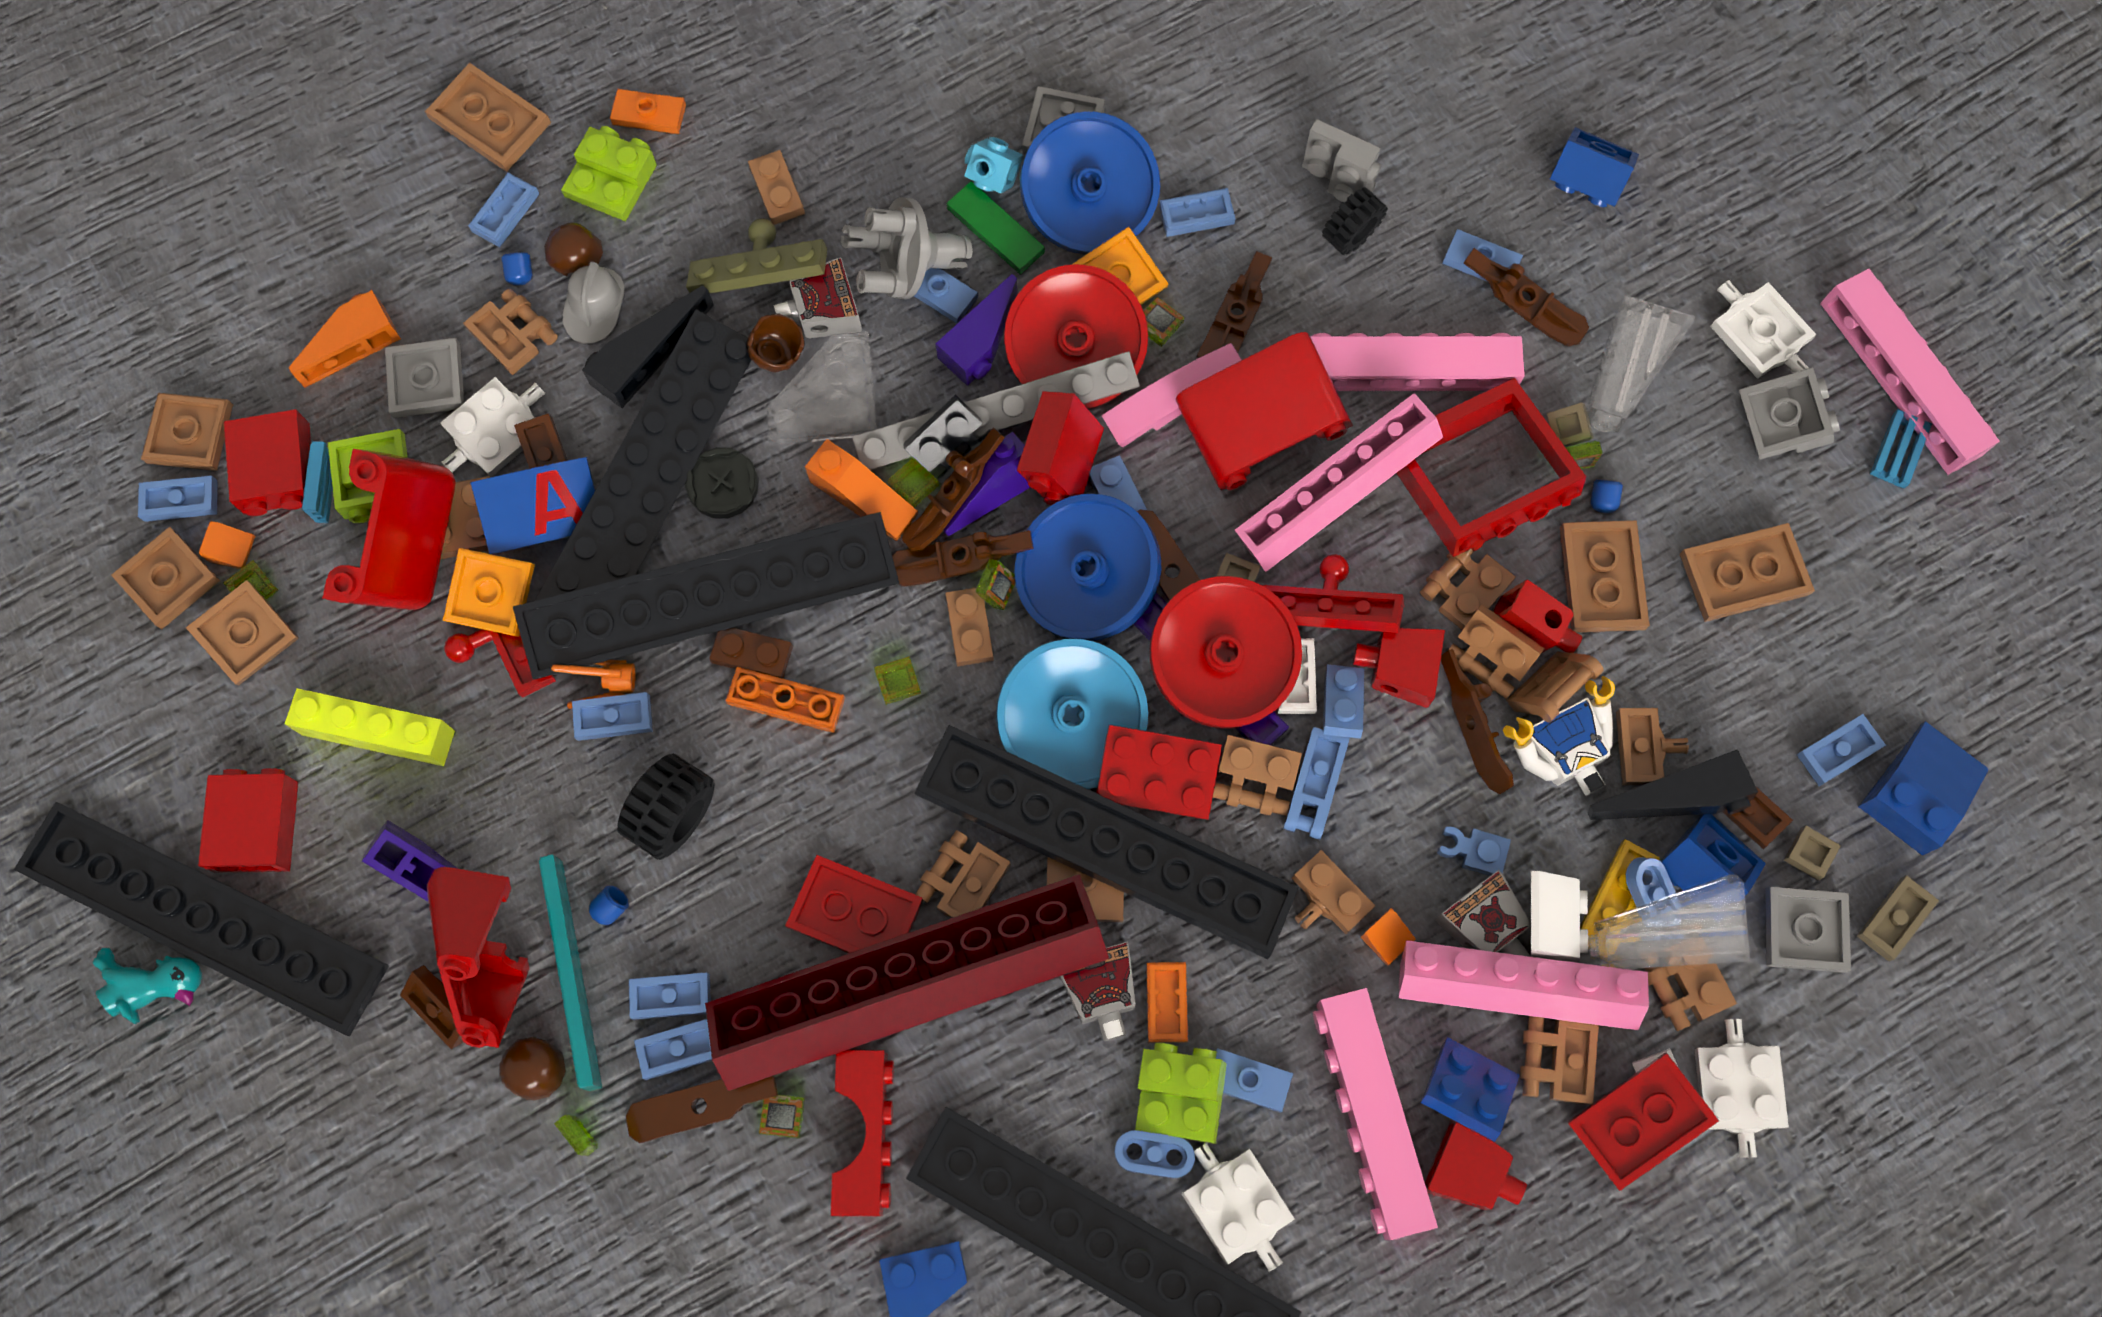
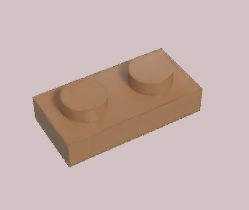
[748,150,805,225]
[945,587,994,667]

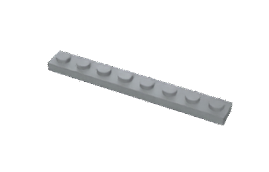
[852,352,1140,470]

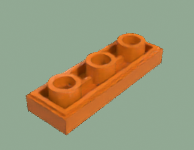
[726,667,845,733]

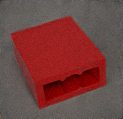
[1017,391,1104,506]
[224,409,311,516]
[198,768,298,873]

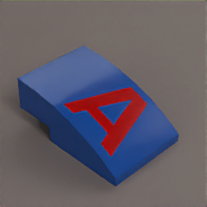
[470,457,596,555]

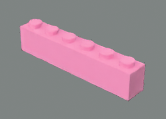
[1820,269,2000,475]
[1310,333,1525,391]
[1235,393,1443,572]
[1398,940,1649,1030]
[1313,988,1438,1240]

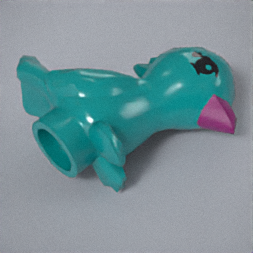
[92,948,202,1024]

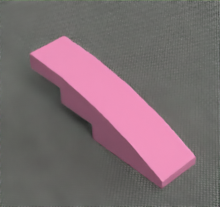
[1101,343,1242,447]

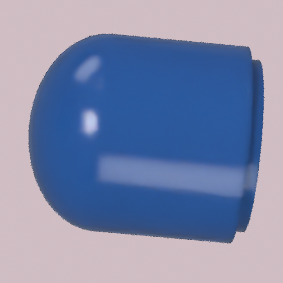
[501,252,533,286]
[1590,479,1623,514]
[589,886,629,925]

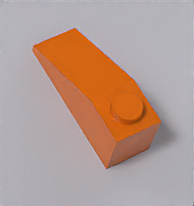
[288,290,401,388]
[805,439,918,541]

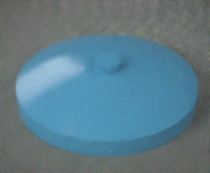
[996,639,1148,789]

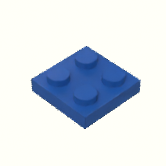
[1421,1037,1519,1142]

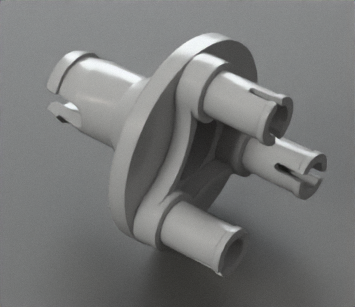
[841,197,972,299]

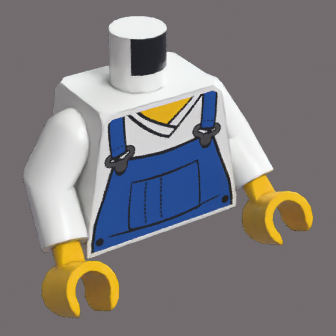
[1503,676,1615,796]

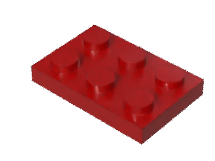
[1096,724,1222,820]
[785,855,923,953]
[1568,1052,1719,1191]

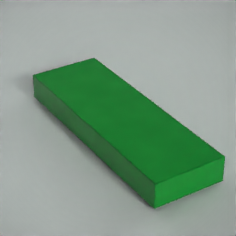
[946,181,1045,275]

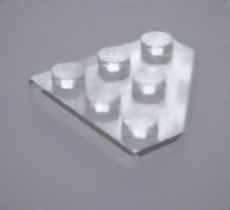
[767,331,878,446]

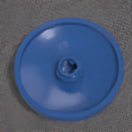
[1020,111,1160,255]
[1015,494,1161,641]

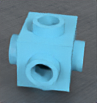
[964,137,1024,193]

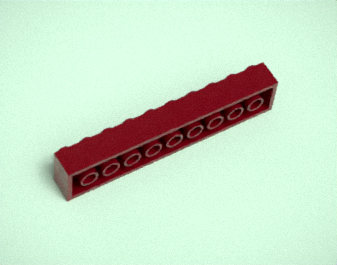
[705,874,1109,1091]

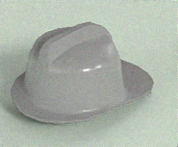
[563,262,625,344]

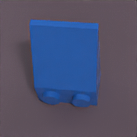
[1858,721,1989,855]

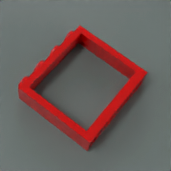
[1396,378,1586,557]

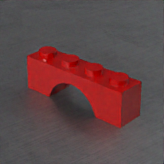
[831,1050,894,1217]

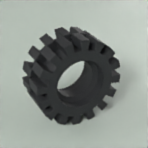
[1322,187,1388,256]

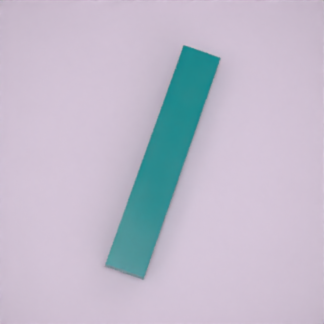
[539,854,602,1091]

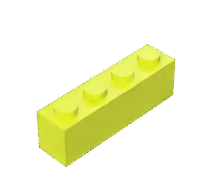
[284,688,455,766]

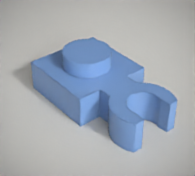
[1437,827,1511,876]

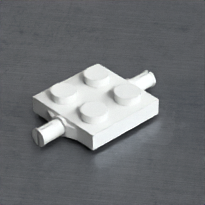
[1710,280,1816,379]
[440,377,545,477]
[1695,1019,1789,1158]
[1182,1143,1294,1272]

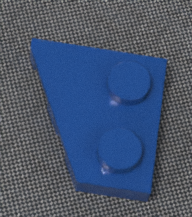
[879,1241,968,1317]

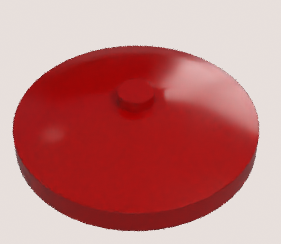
[1004,264,1148,409]
[1149,576,1302,728]

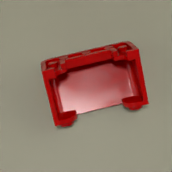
[1175,332,1353,491]
[322,448,456,610]
[427,867,530,1048]

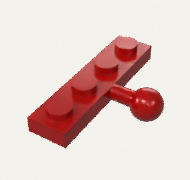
[444,554,556,698]
[1262,554,1404,633]

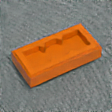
[610,89,686,134]
[1146,962,1188,1043]

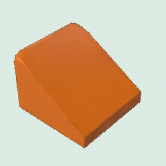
[199,521,256,570]
[1360,908,1416,966]

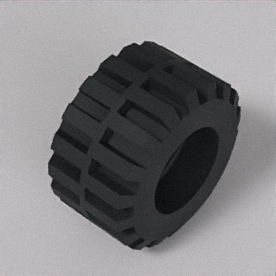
[617,753,715,860]

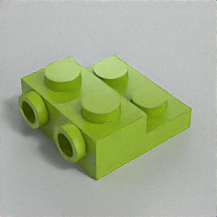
[561,126,657,222]
[328,429,408,523]
[1135,1043,1227,1144]

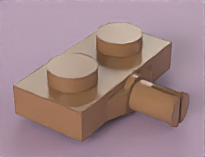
[1616,708,1689,785]
[1292,850,1375,934]

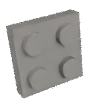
[385,338,464,418]
[1765,887,1851,973]

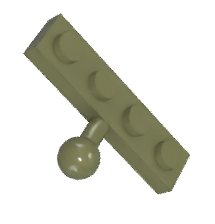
[686,218,827,294]

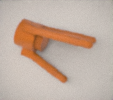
[551,659,636,709]

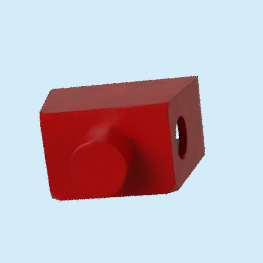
[1492,579,1582,653]
[1353,628,1445,708]
[1425,1120,1527,1210]

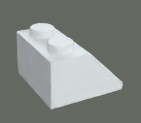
[1531,871,1588,963]

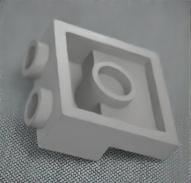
[1302,119,1382,203]
[1739,367,1840,460]

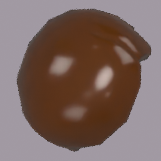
[544,222,603,276]
[747,313,805,373]
[499,1037,566,1101]

